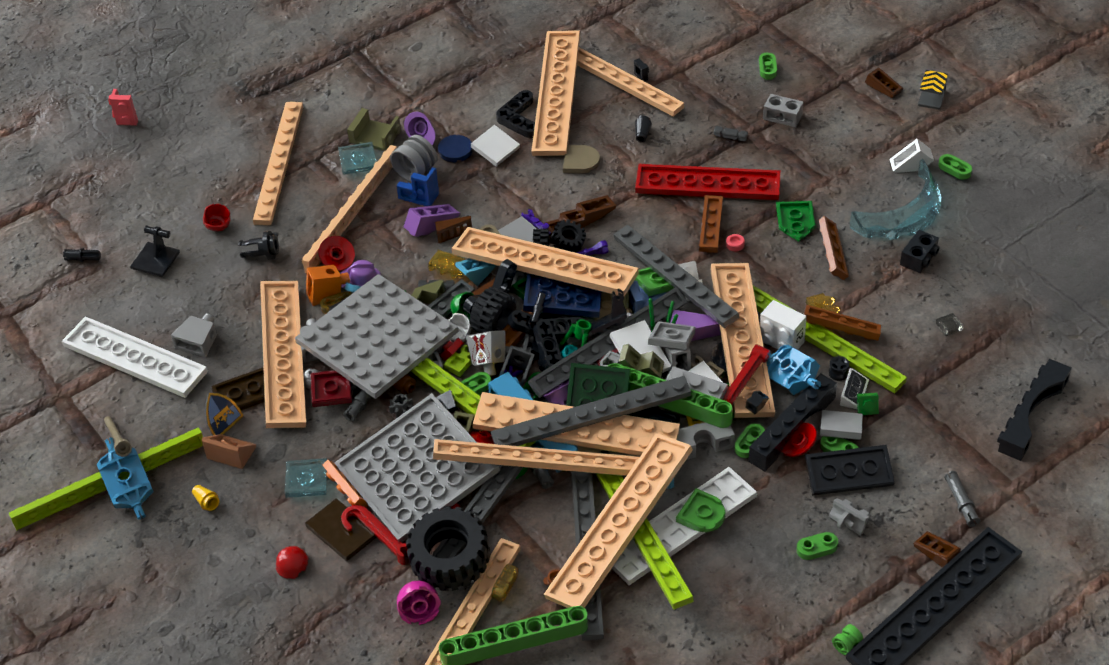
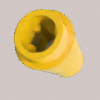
[192,485,219,511]

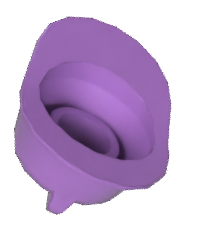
[404,112,436,145]
[340,260,381,289]
[542,380,569,405]

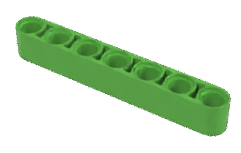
[607,363,733,428]
[439,606,588,665]

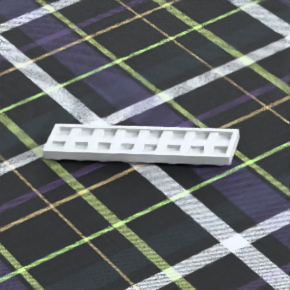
[612,467,757,585]

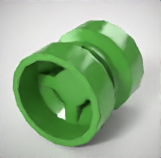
[832,624,863,655]

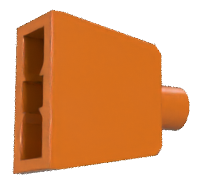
[306,265,350,306]

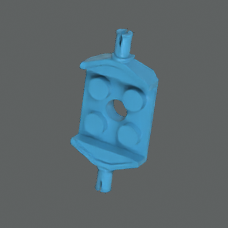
[766,345,821,395]
[97,437,153,520]

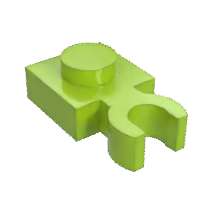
[444,345,471,377]

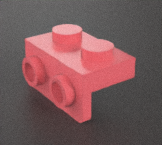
[108,89,138,126]

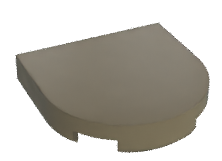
[563,145,600,174]

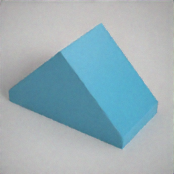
[455,259,496,287]

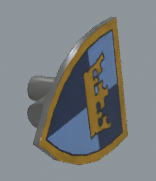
[205,393,244,436]

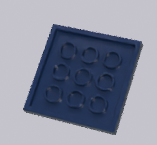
[523,273,601,318]

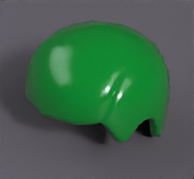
[450,292,474,320]

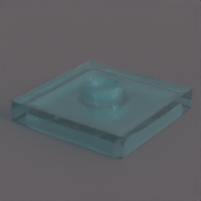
[338,142,376,175]
[285,458,327,498]

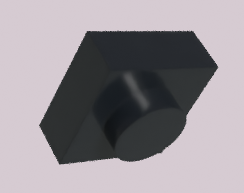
[634,58,649,82]

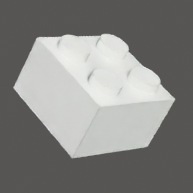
[760,300,806,350]

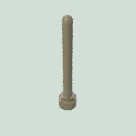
[104,416,132,457]

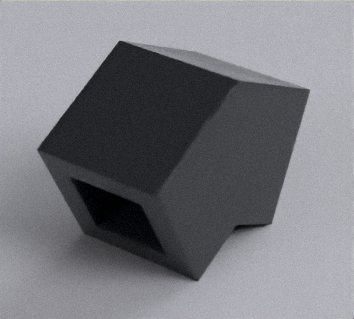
[745,391,769,415]

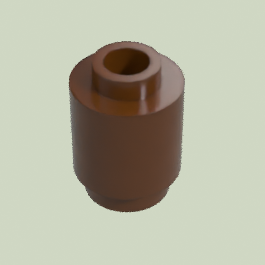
[392,373,416,395]

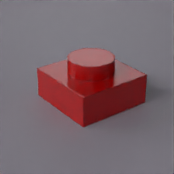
[439,337,464,361]

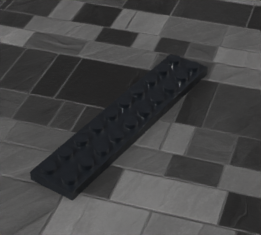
[846,527,1023,665]

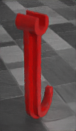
[723,344,770,407]
[341,505,409,565]

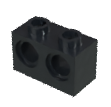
[900,230,940,273]

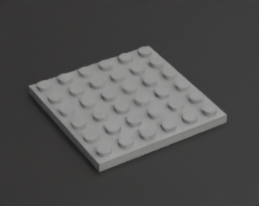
[295,274,459,399]
[335,393,501,542]

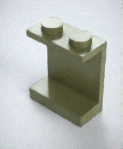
[347,108,402,151]

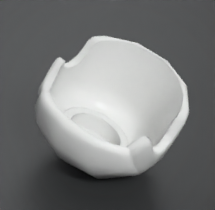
[448,313,471,342]

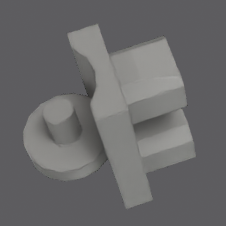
[829,498,870,535]

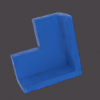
[397,167,439,206]

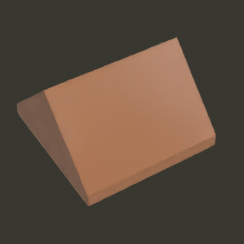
[202,434,256,469]

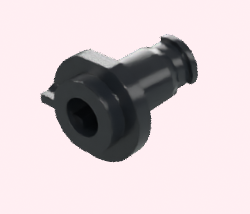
[238,231,279,260]

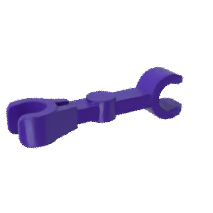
[521,209,551,234]
[577,240,609,256]

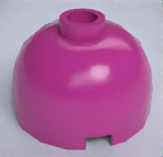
[397,580,441,625]

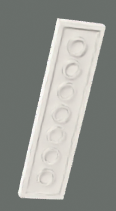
[62,316,208,398]

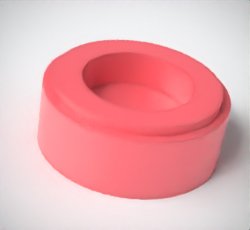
[726,234,745,252]

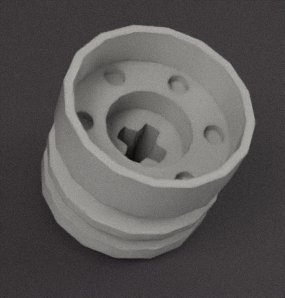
[390,135,437,182]

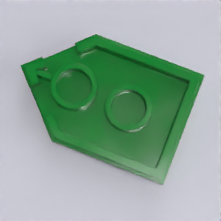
[776,201,816,241]

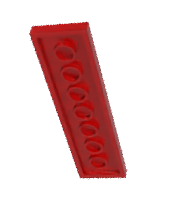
[635,164,781,200]

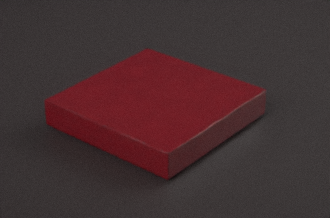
[310,370,352,407]

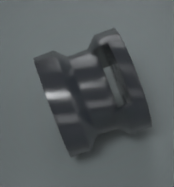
[829,356,849,381]

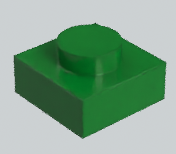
[857,393,879,415]

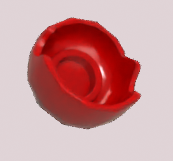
[203,204,230,232]
[276,546,309,579]

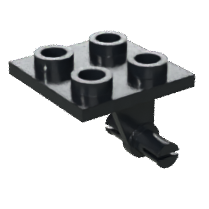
[130,225,180,277]

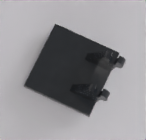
[590,288,627,335]

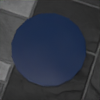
[438,135,473,163]

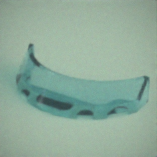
[850,159,942,240]

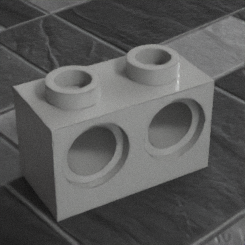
[763,94,803,128]

